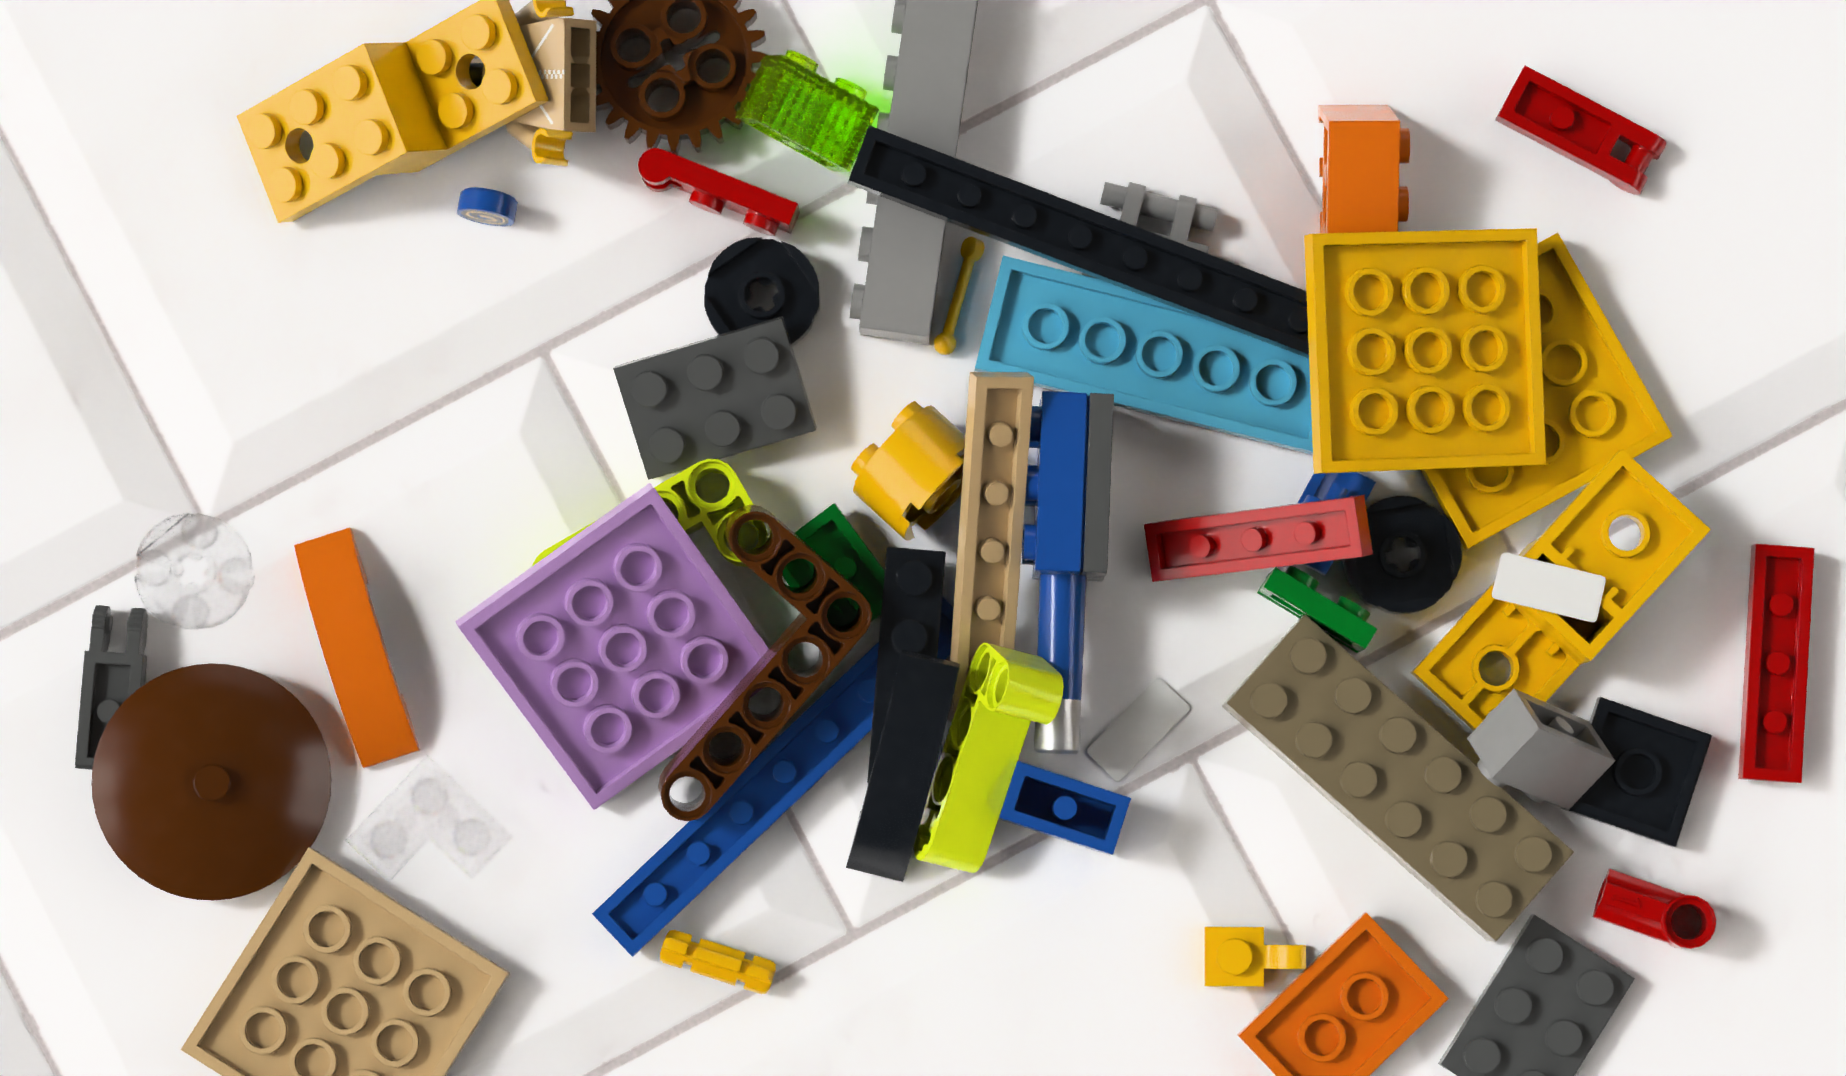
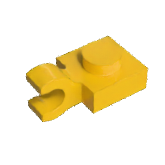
[1204,927,1306,987]

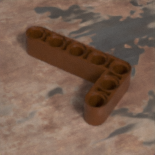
[658,505,872,821]

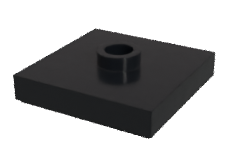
[1560,697,1712,847]

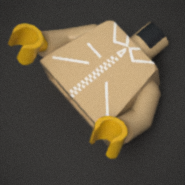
[469,0,597,167]

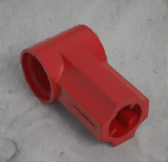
[1592,868,1716,949]

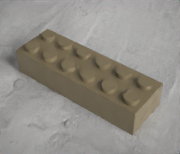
[1222,615,1574,942]

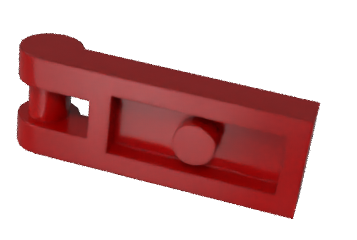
[1495,65,1667,195]
[638,148,800,236]

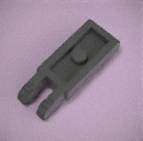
[75,605,148,770]

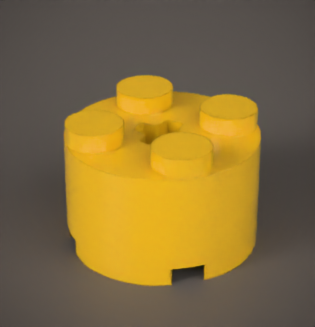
[851,401,965,541]

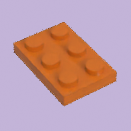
[1237,912,1449,1076]

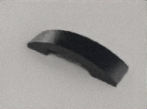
[846,649,960,882]

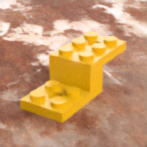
[237,0,549,223]
[1410,449,1711,731]

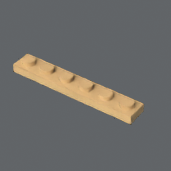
[948,372,1034,722]

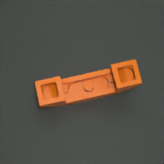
[294,527,421,768]

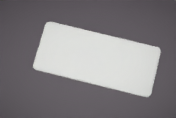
[1492,552,1606,623]
[1086,677,1190,782]

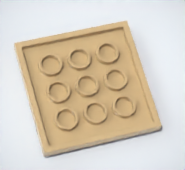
[180,847,510,1076]

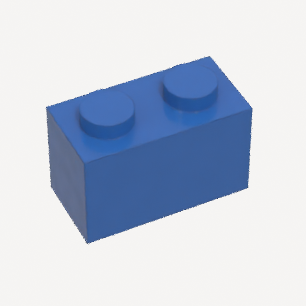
[999,761,1131,856]

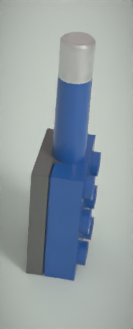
[1022,391,1114,754]

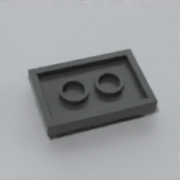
[613,316,817,480]
[1438,914,1635,1076]

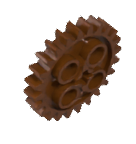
[591,0,769,155]

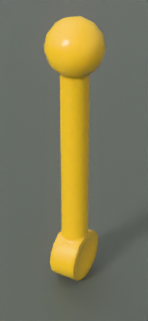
[934,236,985,355]

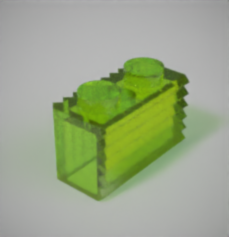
[735,50,879,172]

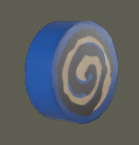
[457,187,518,226]

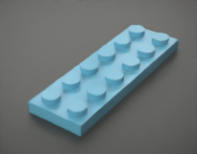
[975,255,1313,455]

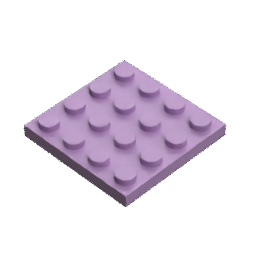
[455,483,769,810]

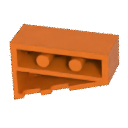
[1318,105,1410,233]

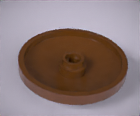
[91,663,332,901]

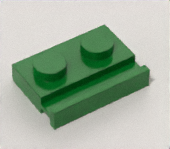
[782,503,885,626]
[1257,565,1377,654]

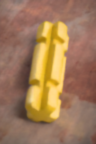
[660,930,776,994]

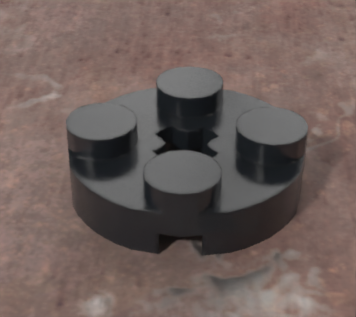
[704,237,820,347]
[1342,496,1462,615]

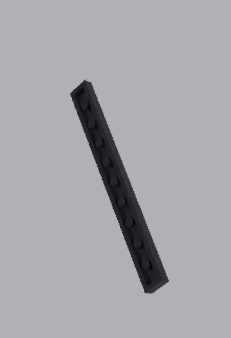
[848,125,1309,358]

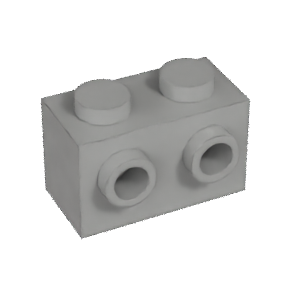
[1467,688,1615,810]

